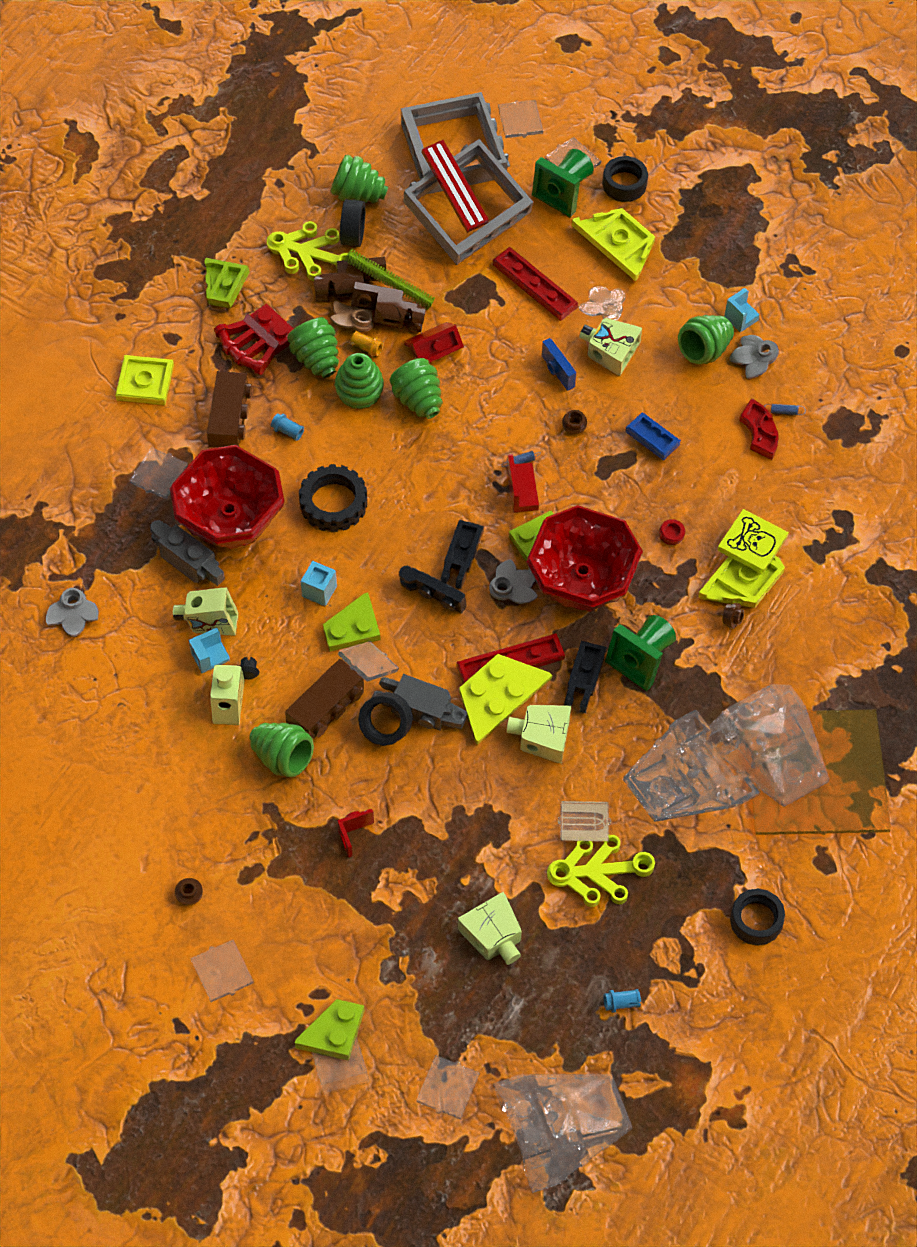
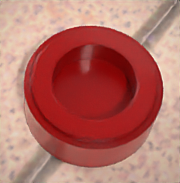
[659,519,686,545]

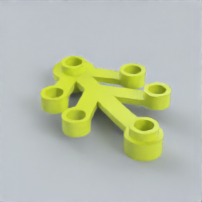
[267,221,348,281]
[547,835,655,907]

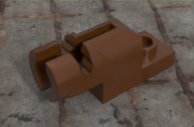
[314,257,386,302]
[351,282,426,332]

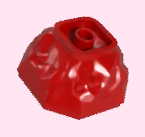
[170,445,285,550]
[526,505,643,612]

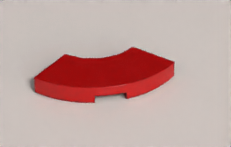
[739,398,779,460]

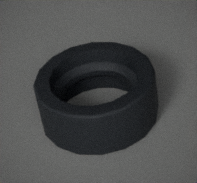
[602,156,648,202]
[340,199,366,247]
[358,692,413,746]
[730,888,785,945]

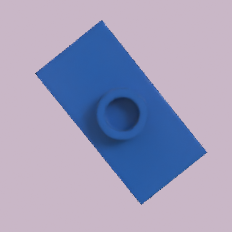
[542,338,576,391]
[626,412,681,461]

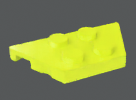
[572,208,655,281]
[698,556,785,608]
[459,654,552,745]

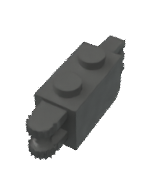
[150,520,225,586]
[372,674,467,731]

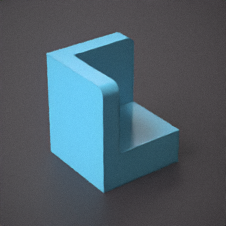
[724,288,760,332]
[301,561,337,606]
[189,628,230,673]

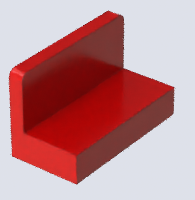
[403,322,464,363]
[507,454,539,513]

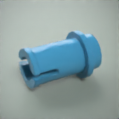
[271,413,305,441]
[603,989,641,1013]

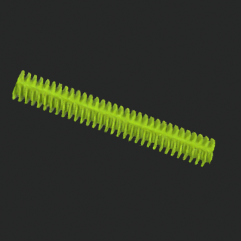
[345,249,435,310]

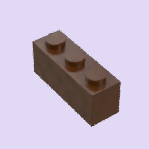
[207,371,252,448]
[285,659,364,739]

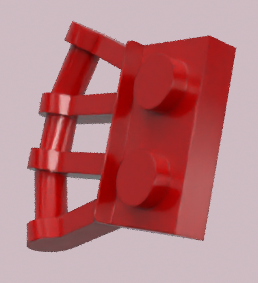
[214,303,294,375]

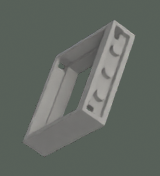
[401,92,510,194]
[403,139,533,265]

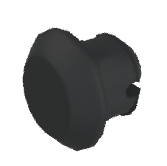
[240,657,260,679]

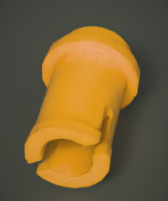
[351,331,384,356]

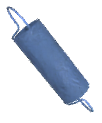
[764,404,806,415]
[501,451,541,467]

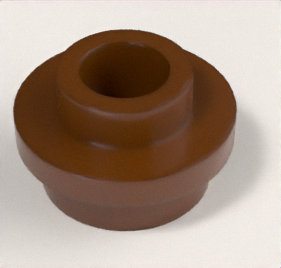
[562,410,587,434]
[722,602,744,629]
[175,878,203,905]

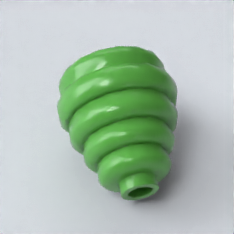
[330,155,388,204]
[678,315,734,365]
[287,317,339,378]
[334,353,384,409]
[389,358,443,419]
[249,723,314,777]

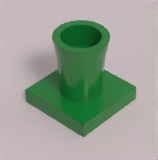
[532,149,594,217]
[605,615,676,691]

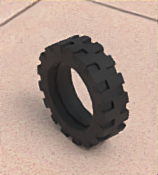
[299,464,367,532]

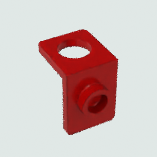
[337,809,374,858]

